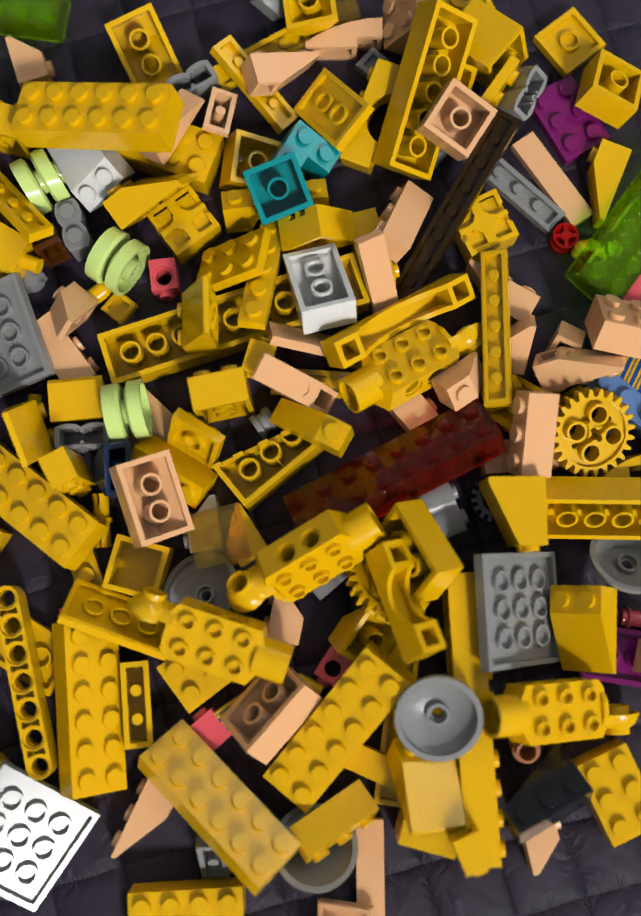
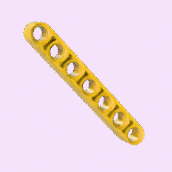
[0,585,59,780]

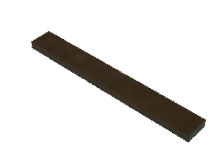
[396,107,522,300]

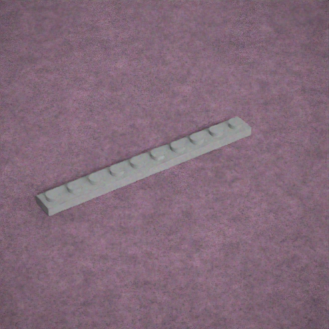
[355,47,566,235]

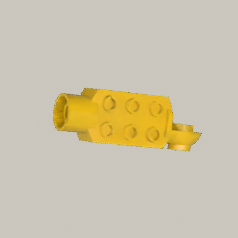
[337,320,482,414]
[226,502,387,613]
[126,586,295,685]
[481,677,640,746]

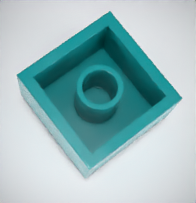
[242,151,314,226]

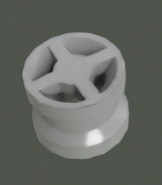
[248,406,280,440]

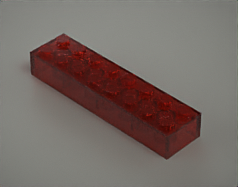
[282,398,507,528]

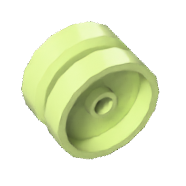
[9,148,73,215]
[85,226,150,296]
[100,378,153,442]

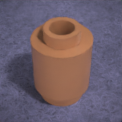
[508,737,541,764]

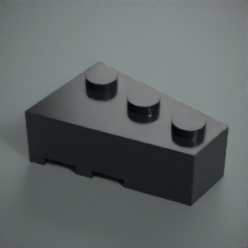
[503,743,593,845]

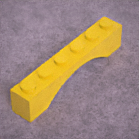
[320,273,476,369]

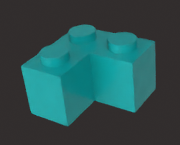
[269,120,341,179]

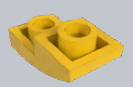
[594,453,641,477]

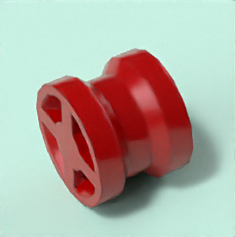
[548,223,579,255]

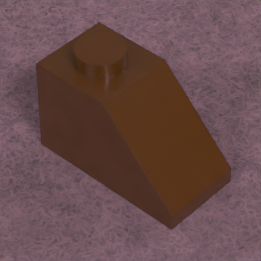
[32,222,73,269]

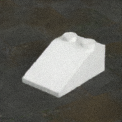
[47,148,135,212]
[283,243,357,335]

